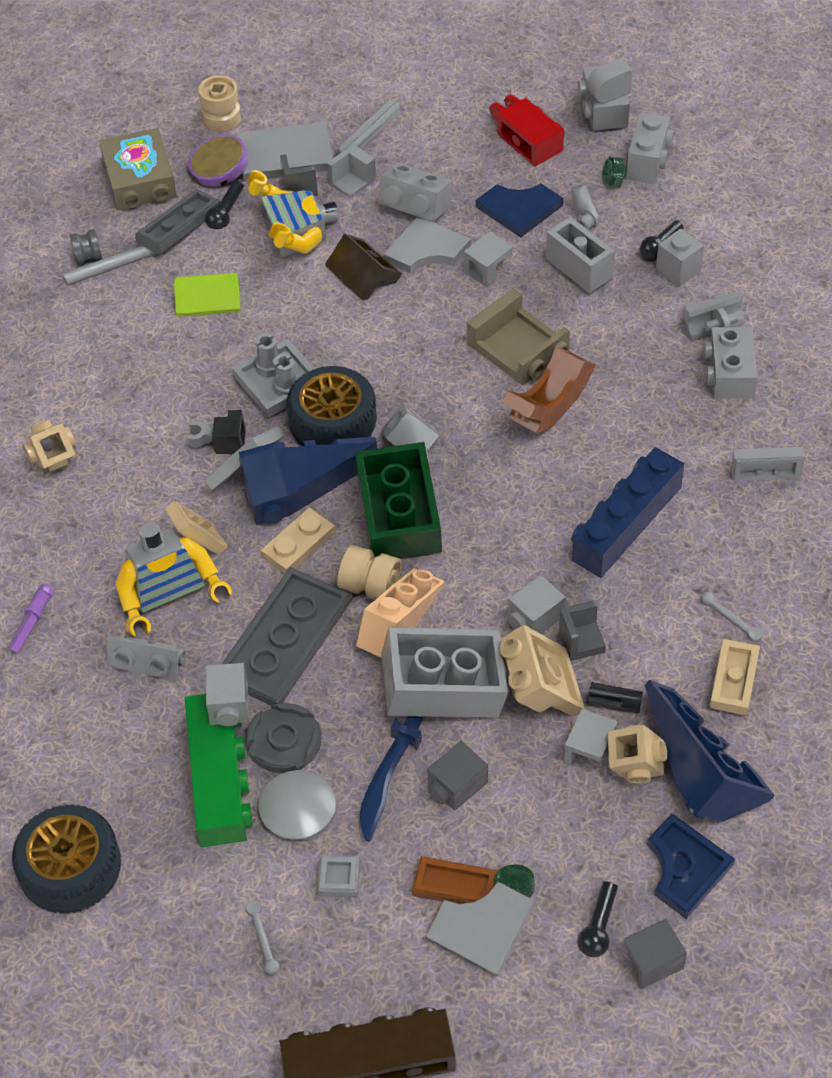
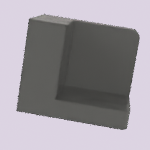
[280,154,318,196]
[559,600,606,661]
[624,919,687,989]

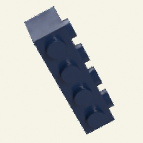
[571,447,684,578]

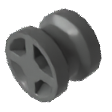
[70,229,102,265]

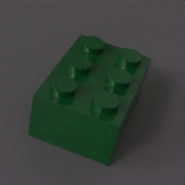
[355,442,442,558]

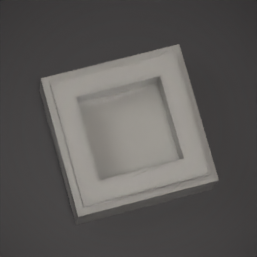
[317,855,360,897]

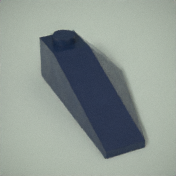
[238,437,377,525]
[645,680,775,822]

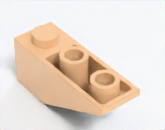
[356,568,445,658]

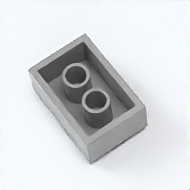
[381,627,508,718]

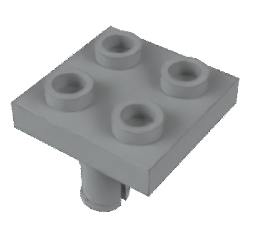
[232,333,315,418]

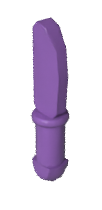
[9,584,54,653]

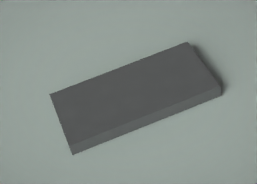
[222,567,352,706]

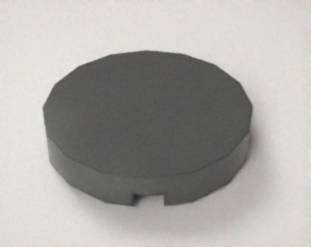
[246,703,322,773]

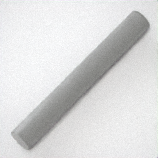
[62,246,156,286]

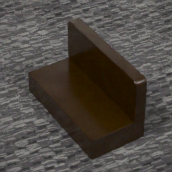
[325,233,402,300]

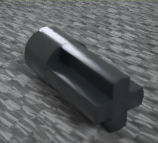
[587,682,643,713]

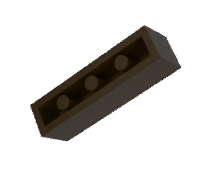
[279,1007,456,1078]

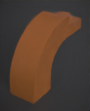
[502,347,596,433]

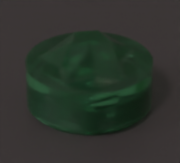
[602,157,626,189]
[494,864,535,898]

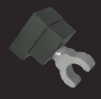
[187,410,246,455]

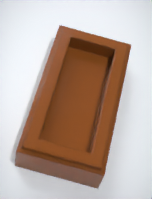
[412,856,498,904]

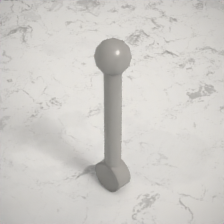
[700,592,763,642]
[246,900,280,976]

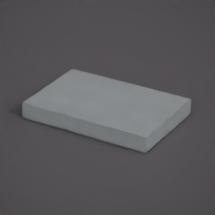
[237,121,333,182]

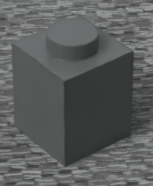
[427,740,488,811]

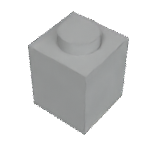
[656,229,704,287]
[508,575,566,634]
[206,663,249,726]

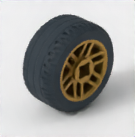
[286,366,377,445]
[12,804,121,914]

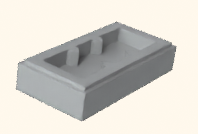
[730,447,805,481]

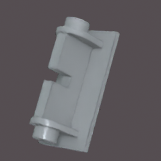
[107,633,186,681]

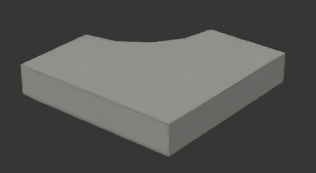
[384,216,471,274]
[205,427,285,490]
[426,882,536,975]

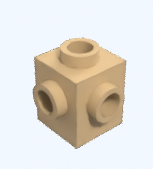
[23,419,76,471]
[608,725,667,784]

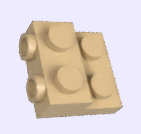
[500,624,585,716]

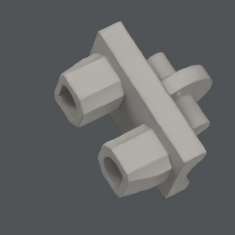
[683,291,745,341]

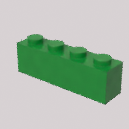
[185,694,253,847]

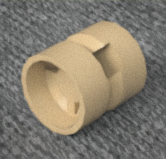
[198,75,241,132]
[337,545,402,600]

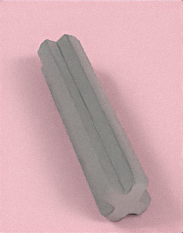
[336,100,400,155]

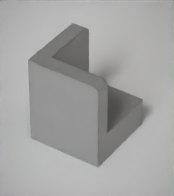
[327,144,376,198]
[464,231,512,288]
[382,403,439,452]
[564,708,618,765]

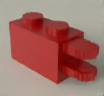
[489,94,565,167]

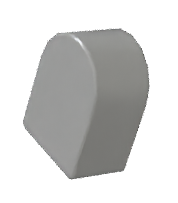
[586,58,632,103]

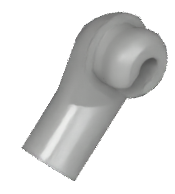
[571,183,599,230]

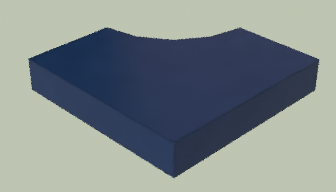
[476,183,564,238]
[647,813,735,919]

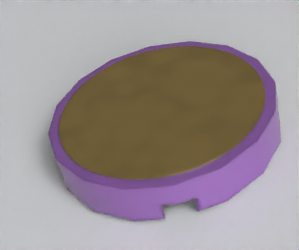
[189,134,249,187]

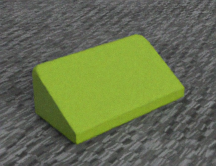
[174,273,241,317]

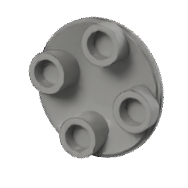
[258,770,336,841]

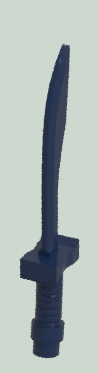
[360,716,425,842]

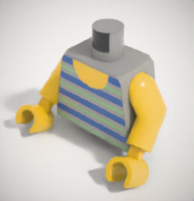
[247,170,339,258]
[115,523,232,637]

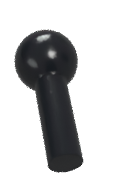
[205,180,244,229]
[640,220,683,261]
[577,881,618,957]

